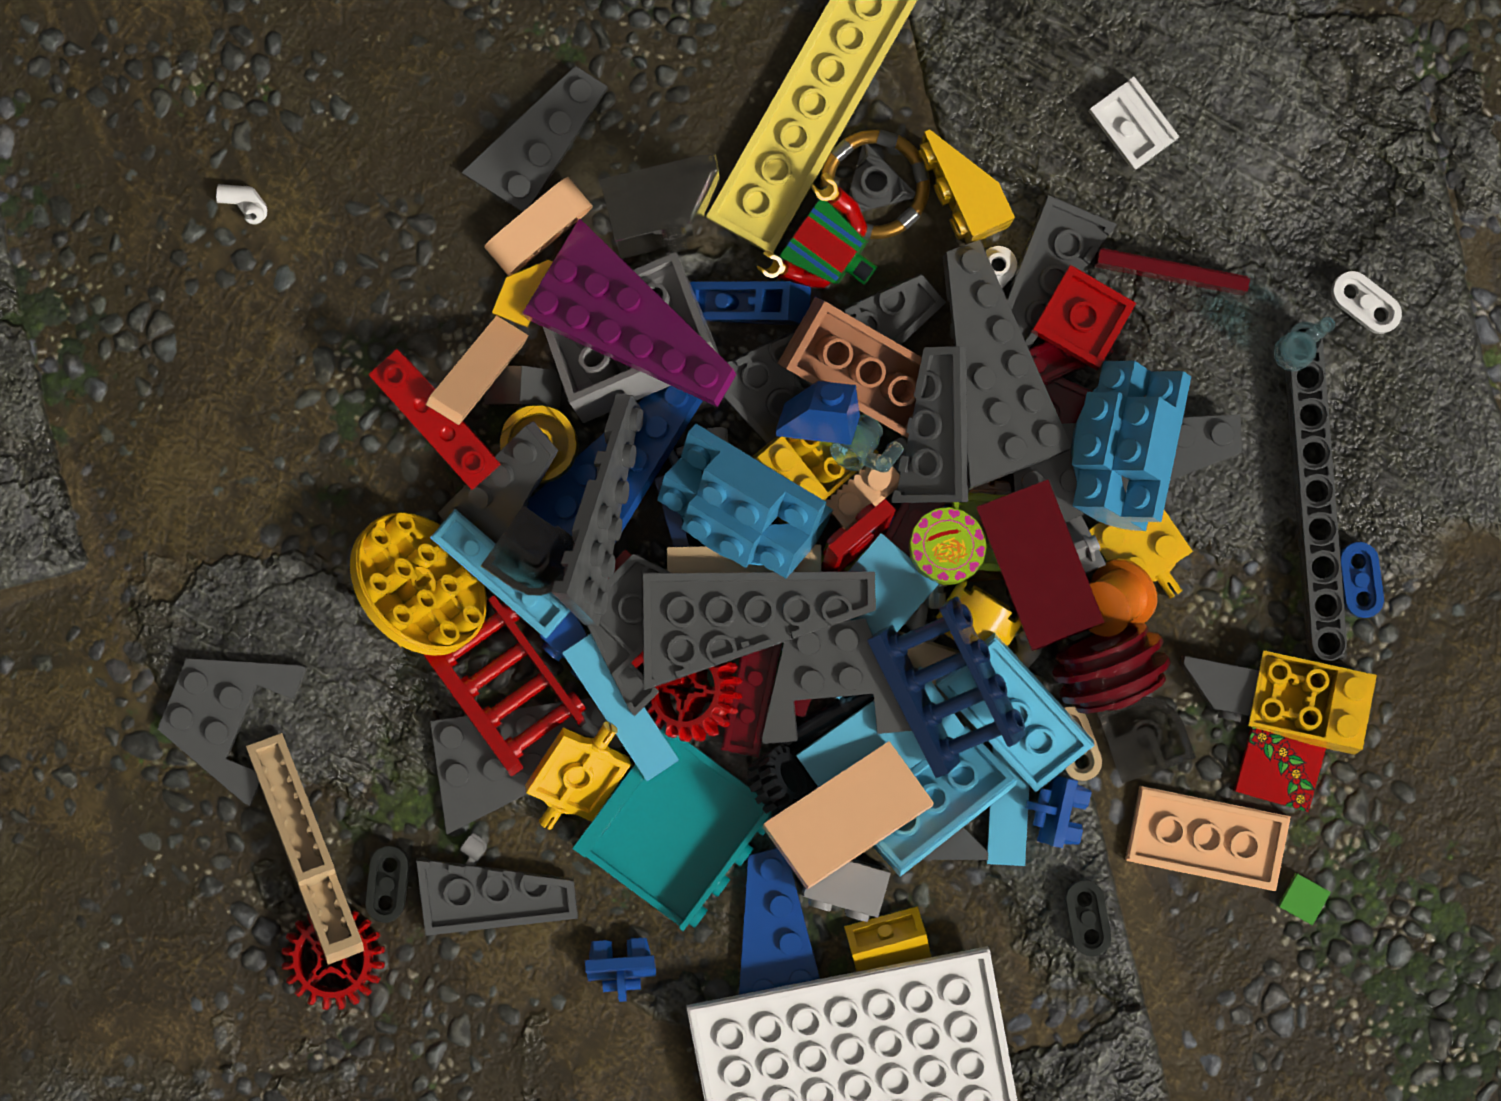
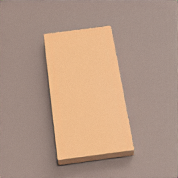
[763,741,934,890]
[1125,786,1291,891]

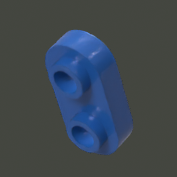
[1340,542,1384,618]

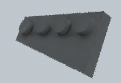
[462,66,608,212]

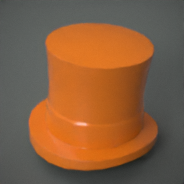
[1089,558,1157,637]

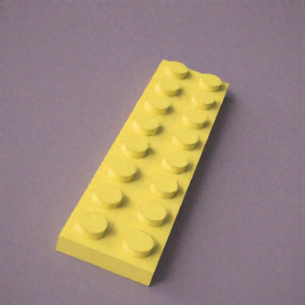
[706,0,918,253]

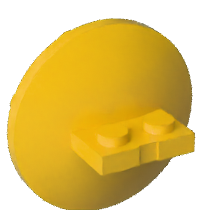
[350,513,487,655]

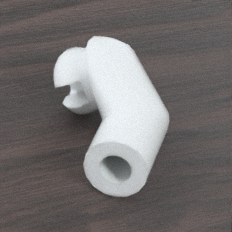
[216,184,267,225]

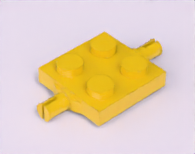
[1089,510,1193,599]
[525,722,631,830]

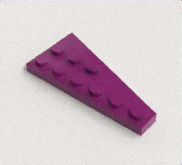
[523,218,737,407]

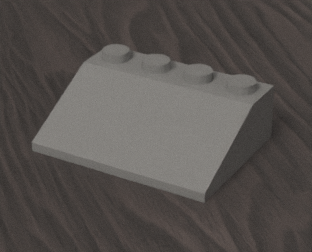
[543,252,719,423]

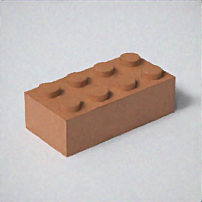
[777,297,922,438]

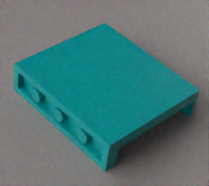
[572,725,771,931]

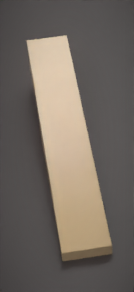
[246,733,364,965]

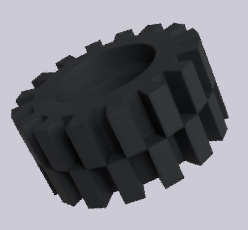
[748,746,817,818]

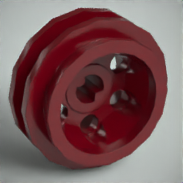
[1051,622,1171,714]

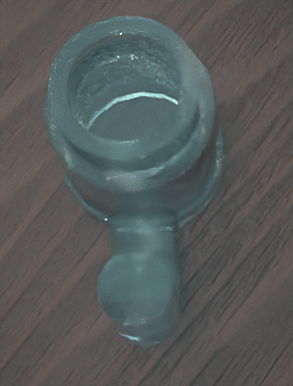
[1274,317,1335,372]
[830,415,904,473]

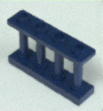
[867,596,1026,778]

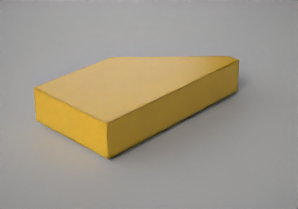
[492,260,553,328]

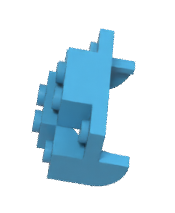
[1071,361,1191,531]
[658,424,833,579]

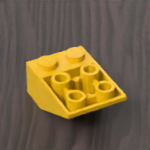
[918,129,1015,244]
[752,426,878,524]
[1248,650,1377,755]

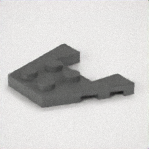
[587,554,671,717]
[762,618,912,744]
[158,659,308,806]

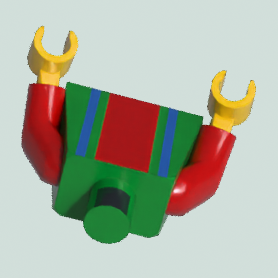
[757,173,877,288]

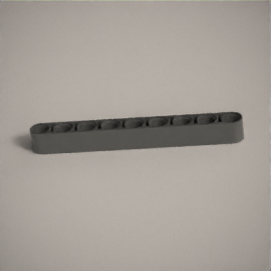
[1282,321,1347,661]

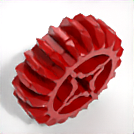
[647,662,743,742]
[282,910,385,1010]

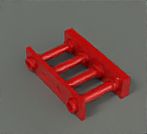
[368,349,501,490]
[423,595,587,777]

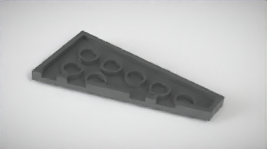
[943,240,1072,490]
[552,393,643,626]
[642,572,876,690]

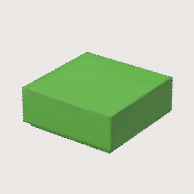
[1278,873,1331,925]

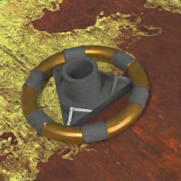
[820,129,930,240]

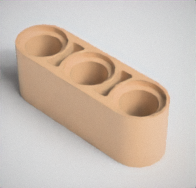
[484,177,593,276]

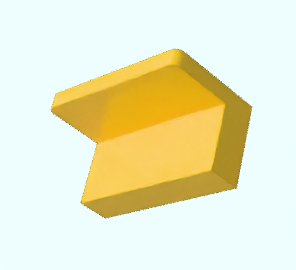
[844,906,931,972]

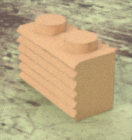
[825,454,900,530]

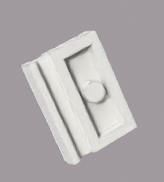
[1089,77,1179,171]

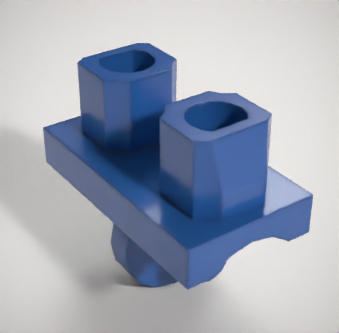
[1025,776,1092,848]
[585,938,656,1002]

